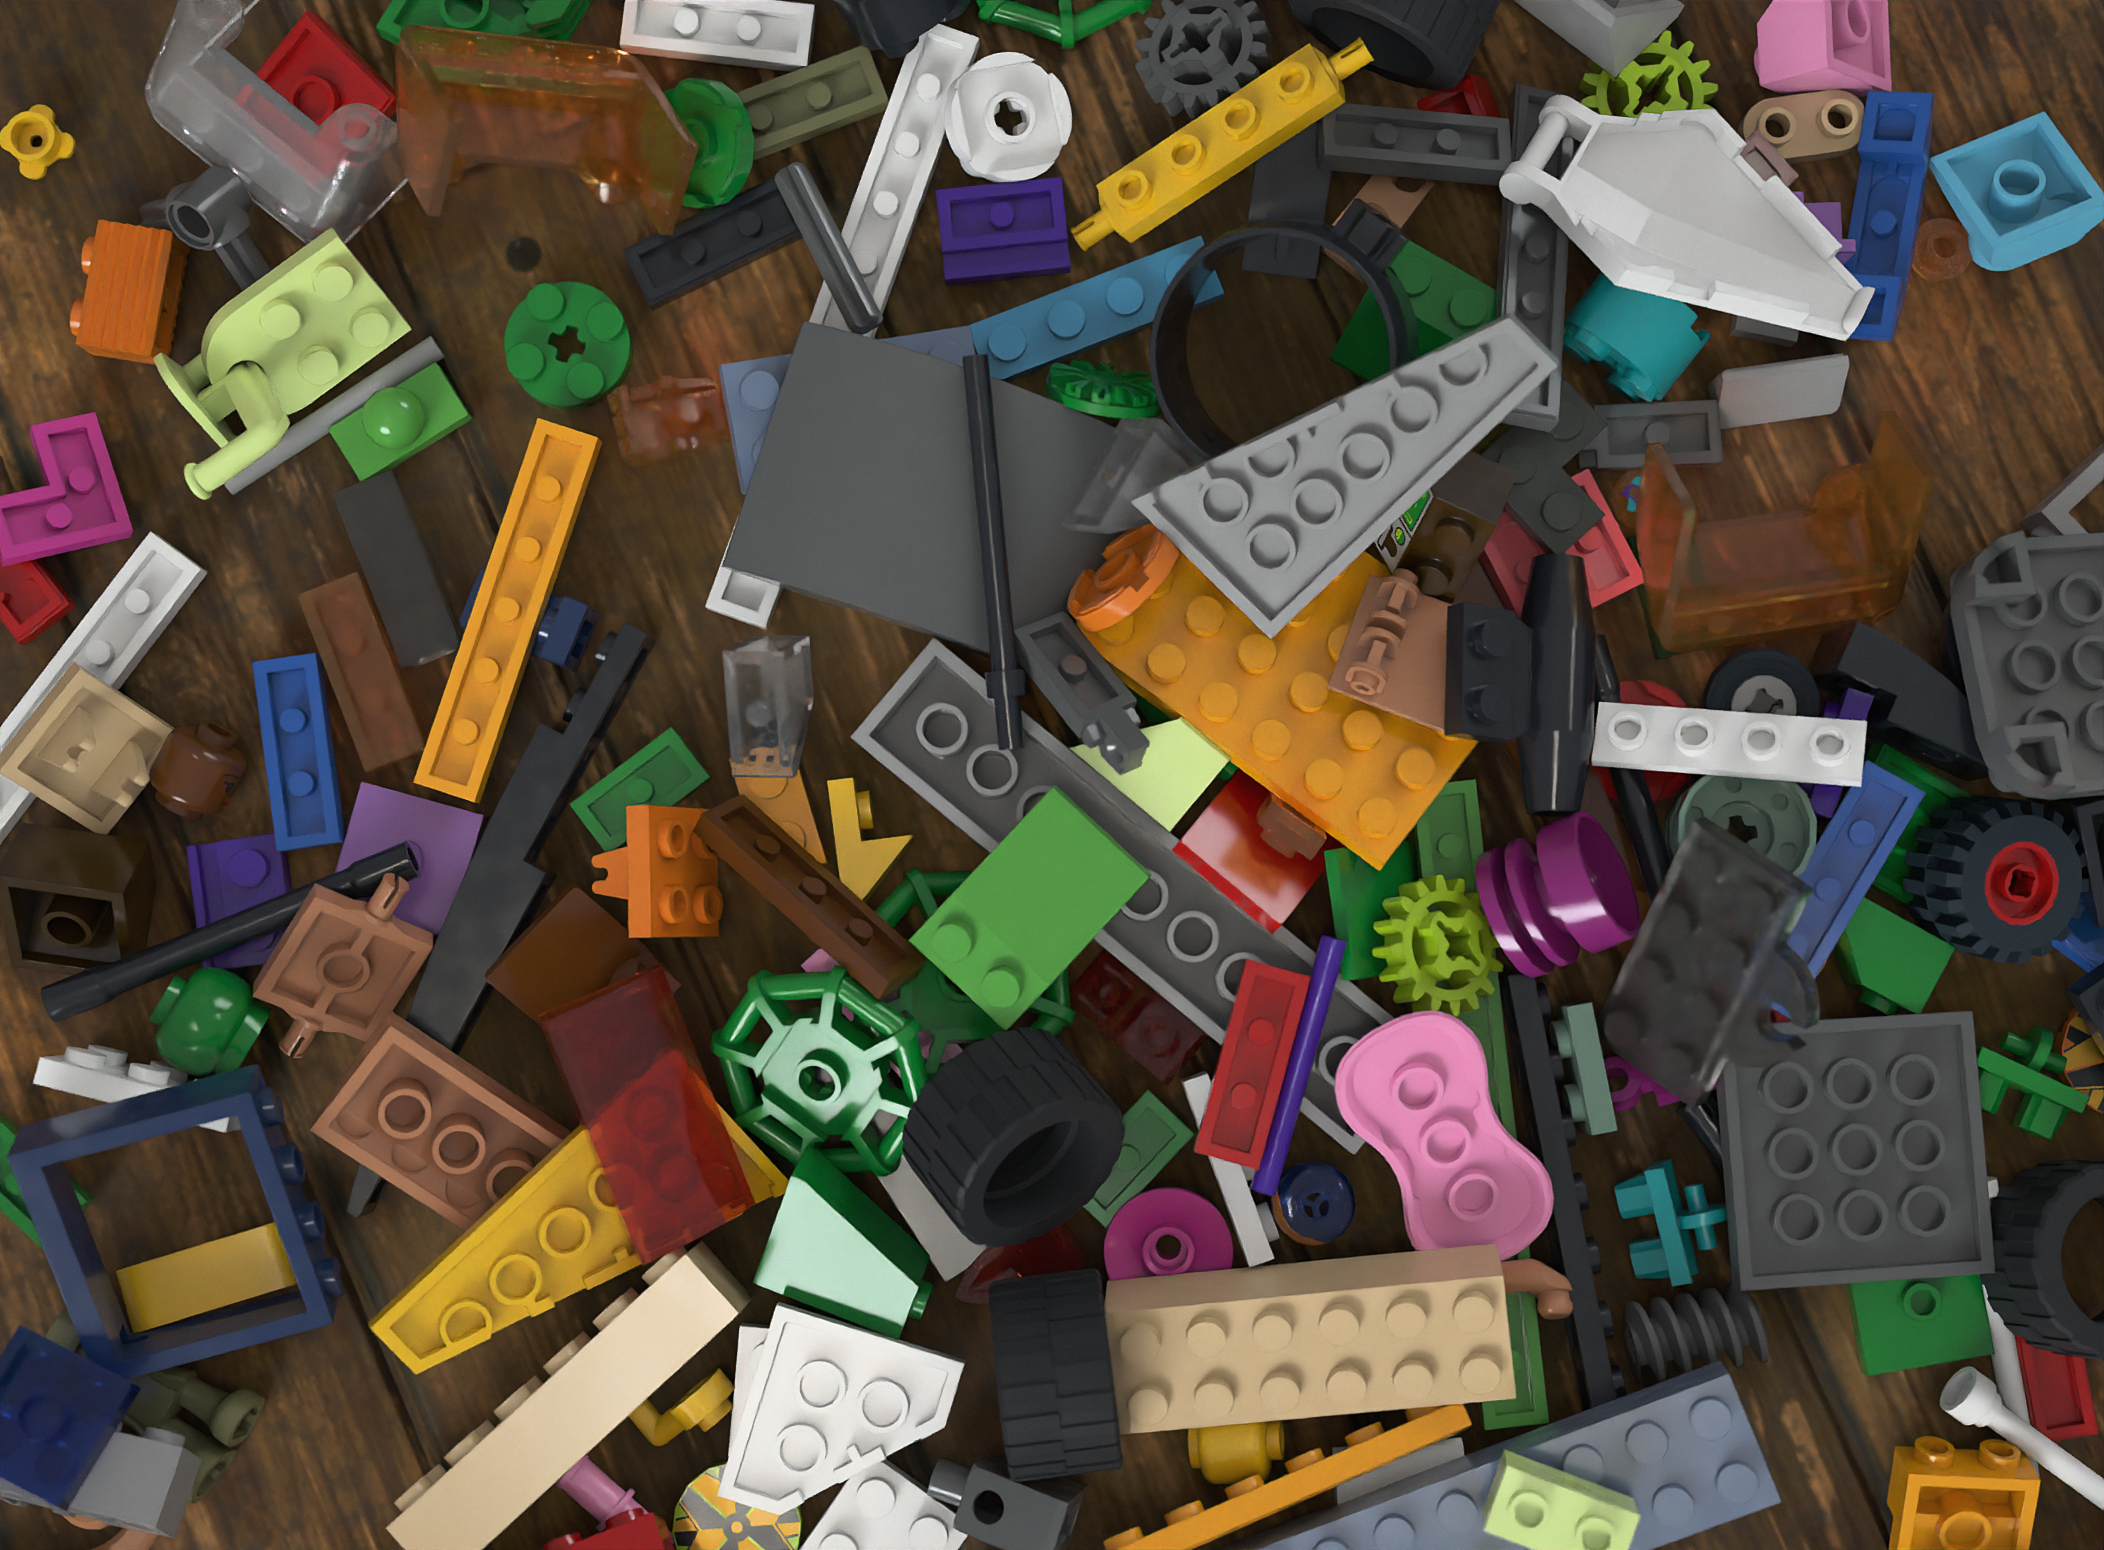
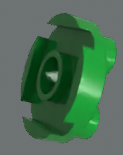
[504,281,634,411]

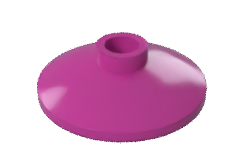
[1104,1187,1233,1281]

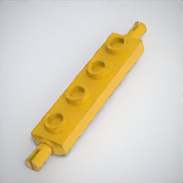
[1071,37,1374,251]

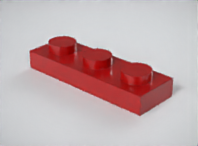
[1193,959,1311,1170]

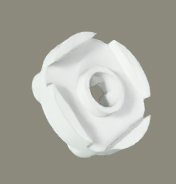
[944,52,1072,183]

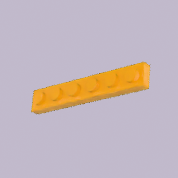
[413,418,602,804]
[1103,1403,1472,1550]

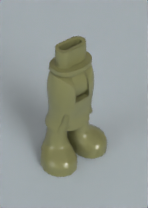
[37,1308,265,1504]

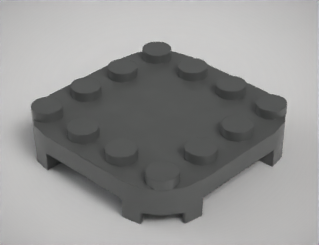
[1950,530,2104,800]

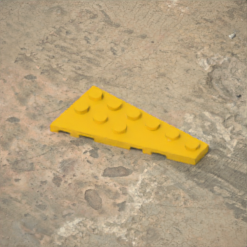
[368,1047,789,1375]

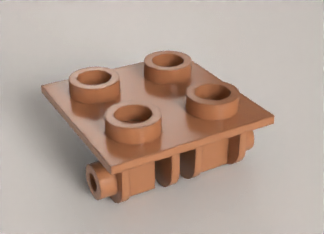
[1327,568,1451,733]

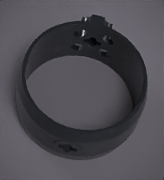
[1149,198,1419,461]

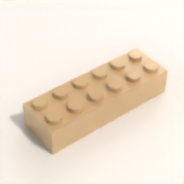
[386,1241,753,1550]
[1104,1243,1516,1435]

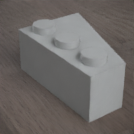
[0,1398,202,1538]

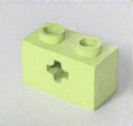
[1482,1449,1640,1550]

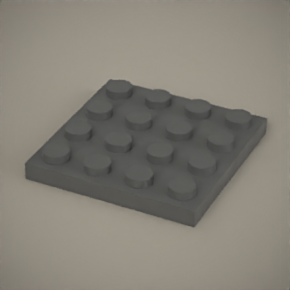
[1712,1011,1995,1291]

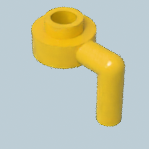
[628,1368,735,1446]

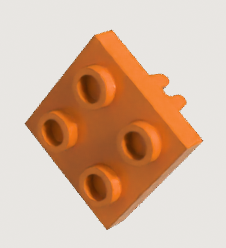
[591,805,723,938]

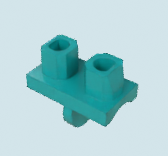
[1614,1158,1727,1286]

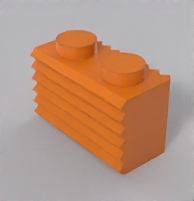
[70,219,189,365]

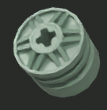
[1664,775,1817,905]

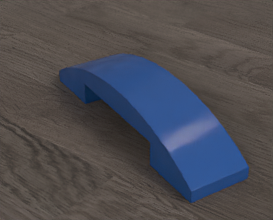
[1843,91,1934,342]

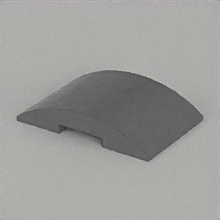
[722,321,1160,671]

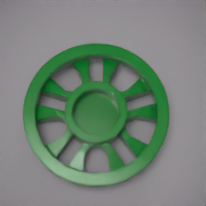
[1045,359,1162,419]

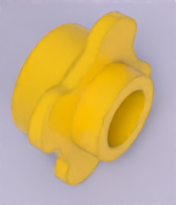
[0,104,76,180]

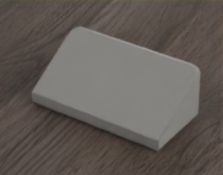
[1707,353,1849,429]

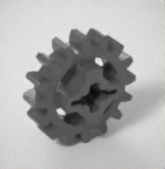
[1135,0,1274,121]

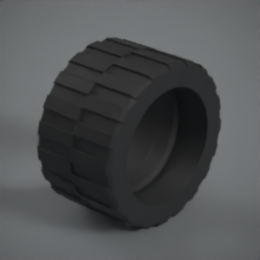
[1288,0,1501,90]
[902,1027,1125,1248]
[1979,1160,2104,1360]
[988,1268,1123,1482]

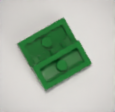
[1324,841,1418,981]

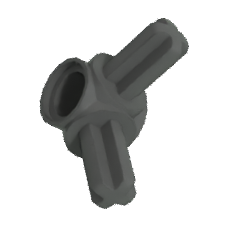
[138,166,271,291]

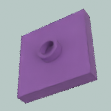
[335,782,488,936]

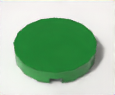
[647,78,754,208]

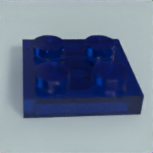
[0,1325,141,1511]

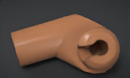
[1501,1259,1573,1319]

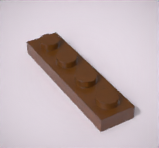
[693,794,927,1000]

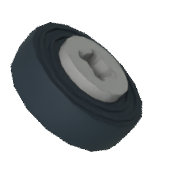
[1703,647,1820,718]

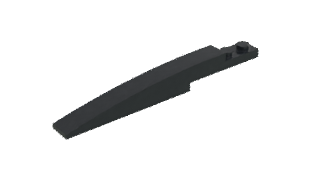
[346,622,656,1218]

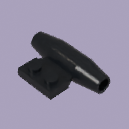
[1444,554,1596,817]

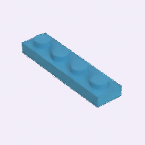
[970,235,1224,383]

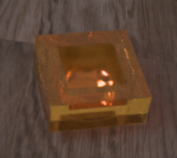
[1257,792,1327,860]

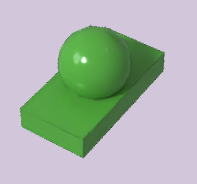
[328,362,473,485]

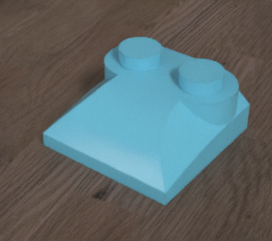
[1929,111,2104,271]

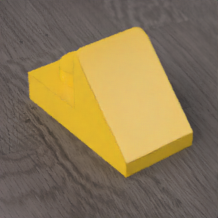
[827,777,915,903]

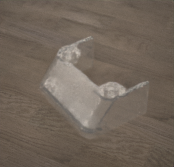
[144,0,456,244]

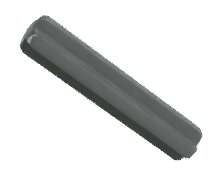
[774,162,883,335]

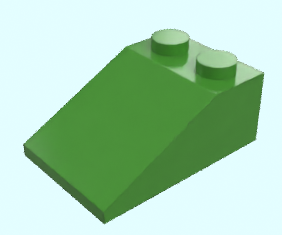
[909,785,1151,1031]

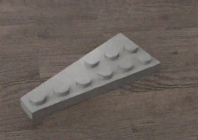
[1131,312,1559,639]

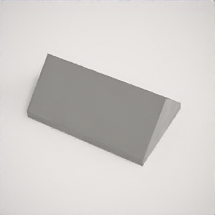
[1514,0,1684,77]

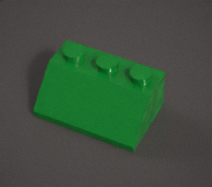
[1329,241,1567,450]

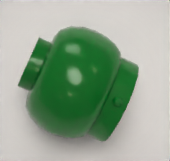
[148,967,272,1076]

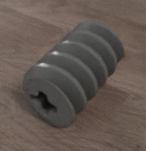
[1622,1283,1769,1386]

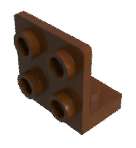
[485,883,682,1080]

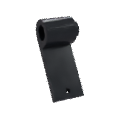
[1241,121,1331,279]

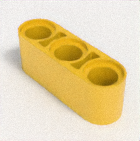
[116,1222,297,1334]

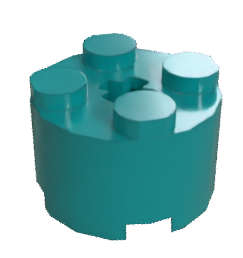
[1563,272,1711,403]

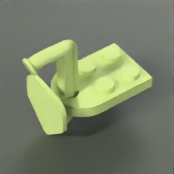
[153,227,412,500]

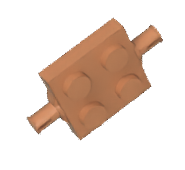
[253,873,434,1058]

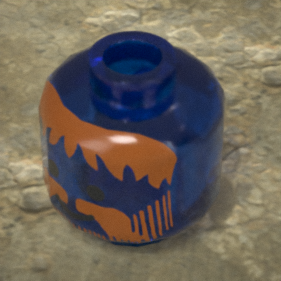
[1268,1158,1356,1246]

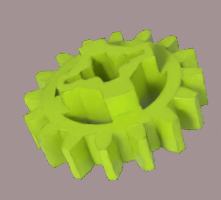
[1578,30,1718,119]
[1372,875,1503,1017]

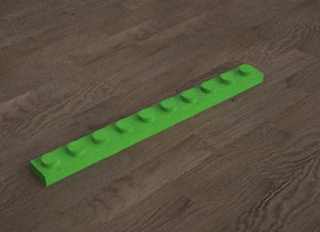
[1413,779,1549,1430]

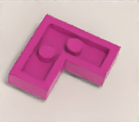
[0,412,133,567]

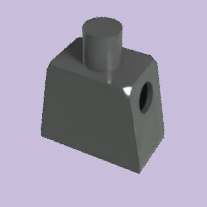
[927,1453,1088,1550]

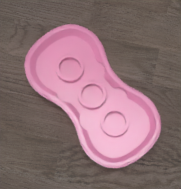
[1335,1011,1554,1262]

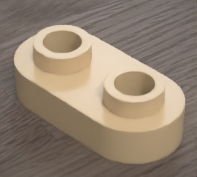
[1737,89,1865,164]

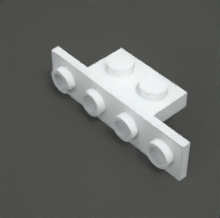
[1591,702,1867,787]

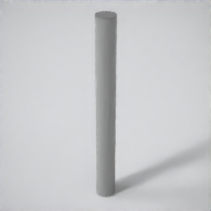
[224,336,445,495]

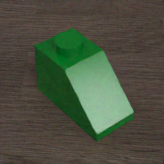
[1833,897,1956,1016]

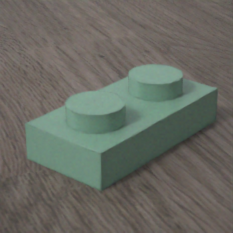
[1549,1001,1618,1135]

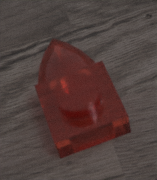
[955,1222,1087,1305]

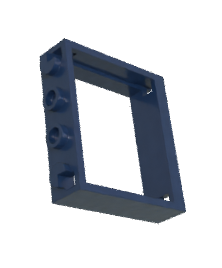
[7,1064,345,1387]

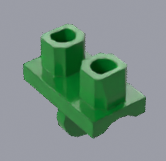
[1976,1024,2090,1140]

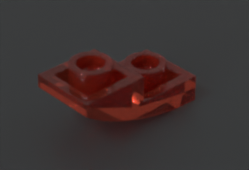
[1069,949,1208,1086]

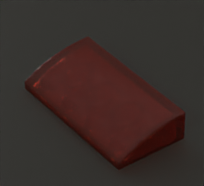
[537,964,756,1266]

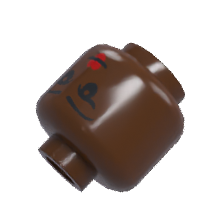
[149,720,248,820]

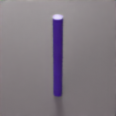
[1250,934,1347,1195]

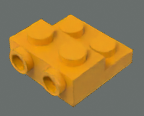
[1887,1436,2041,1550]

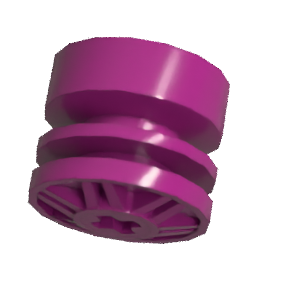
[1476,811,1641,979]

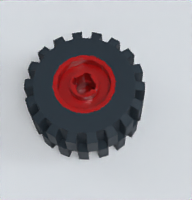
[1902,794,2089,964]

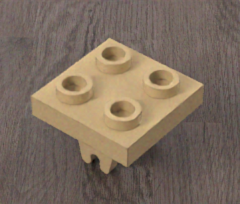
[0,661,174,835]

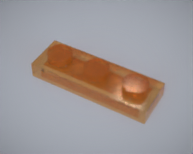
[297,572,427,774]

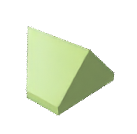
[1070,717,1232,832]

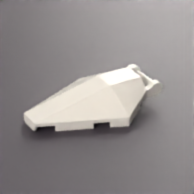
[1499,95,1875,341]

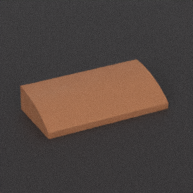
[310,1010,572,1231]

